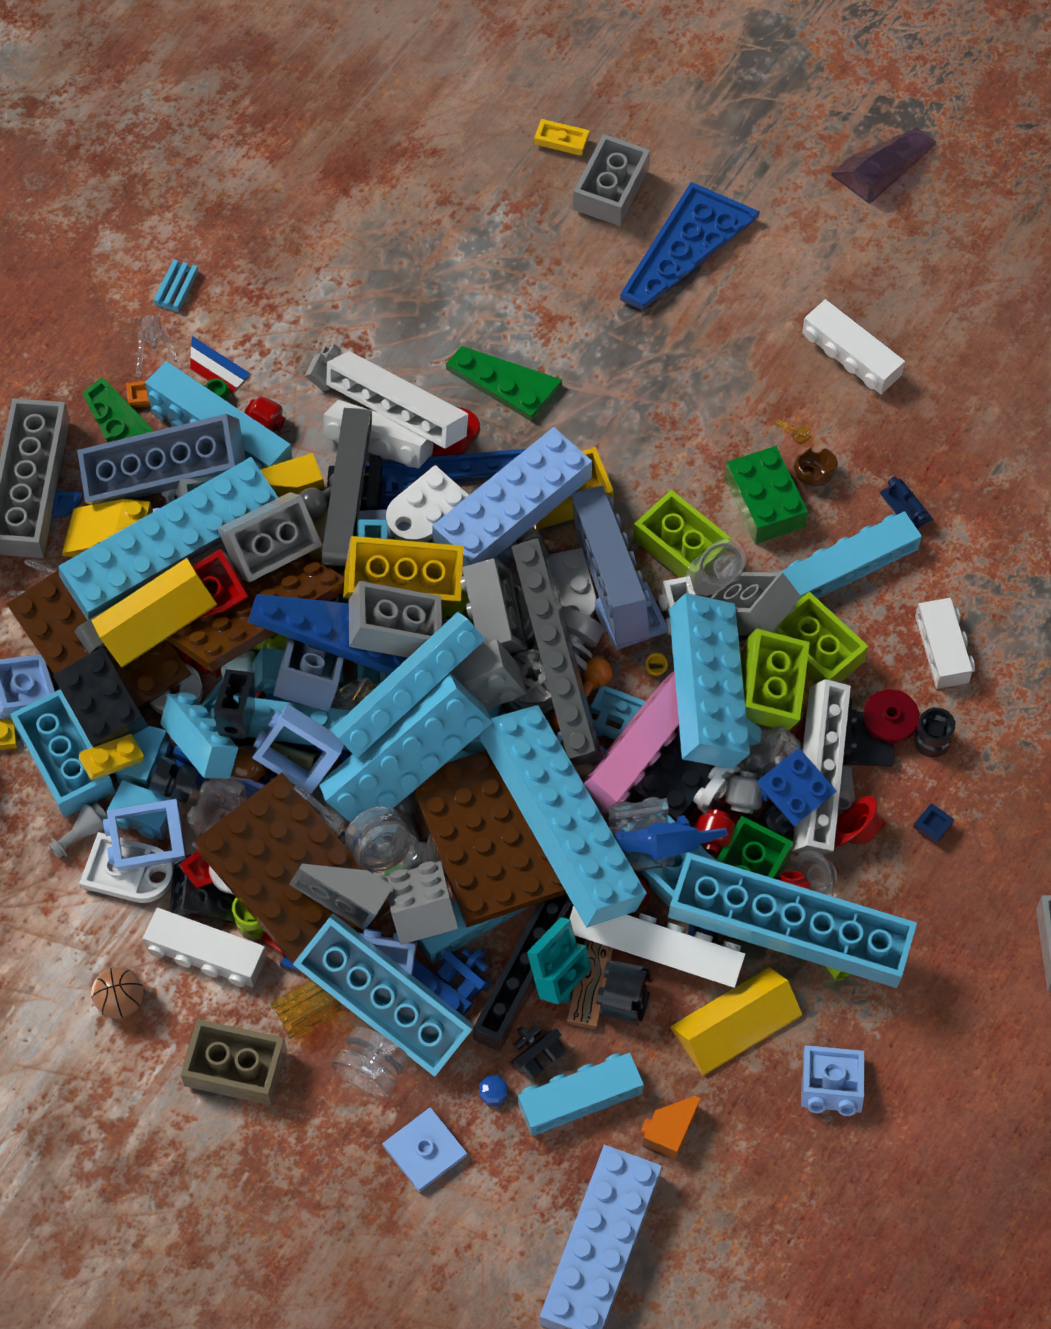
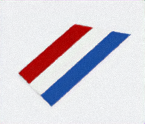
[190,336,250,395]

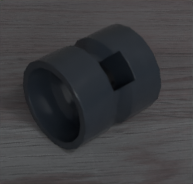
[914,707,956,757]
[148,755,198,804]

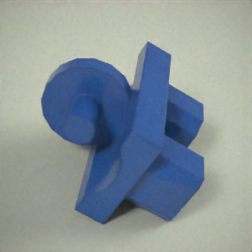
[437,948,493,1001]

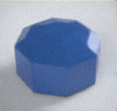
[479,1076,507,1106]

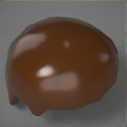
[793,448,838,486]
[231,745,269,783]

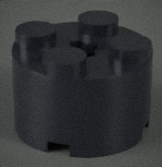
[596,960,652,1026]

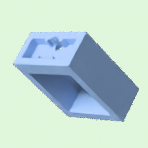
[252,704,344,794]
[103,799,187,871]

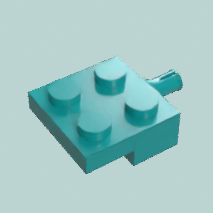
[527,917,592,1004]

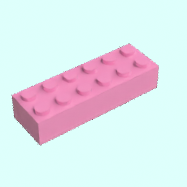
[582,671,679,815]

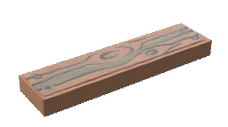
[567,939,613,1030]

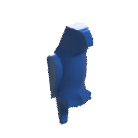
[614,815,727,860]

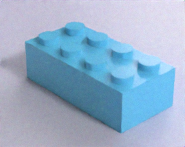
[10,689,115,818]

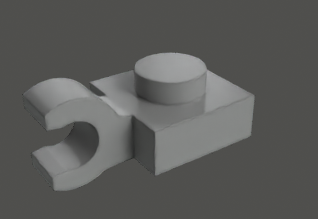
[305,343,341,392]

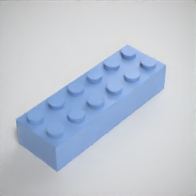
[432,427,592,567]
[539,1145,662,1329]

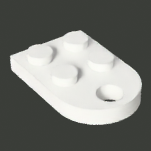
[386,465,469,542]
[549,548,596,618]
[79,832,174,903]

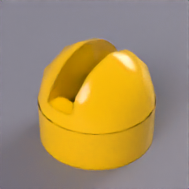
[645,653,668,677]

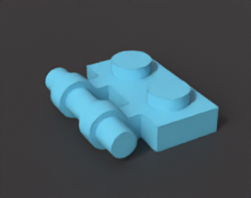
[590,685,646,740]

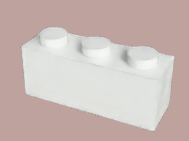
[915,598,975,689]

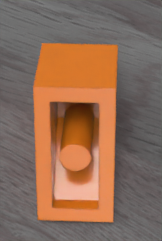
[640,1096,701,1160]

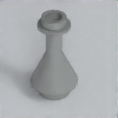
[48,803,108,858]

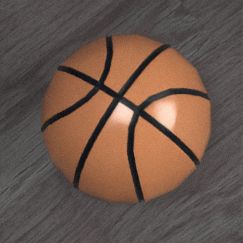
[91,967,144,1019]

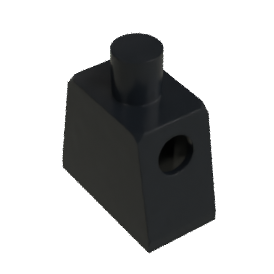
[214,669,255,740]

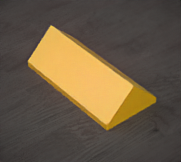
[91,558,218,667]
[671,967,802,1076]

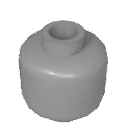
[725,771,763,814]

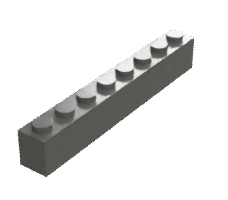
[511,538,602,766]

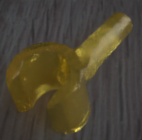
[775,419,811,444]

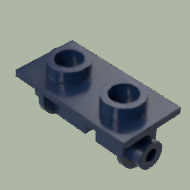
[879,476,933,529]

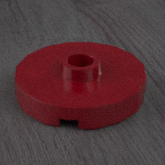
[862,689,920,744]

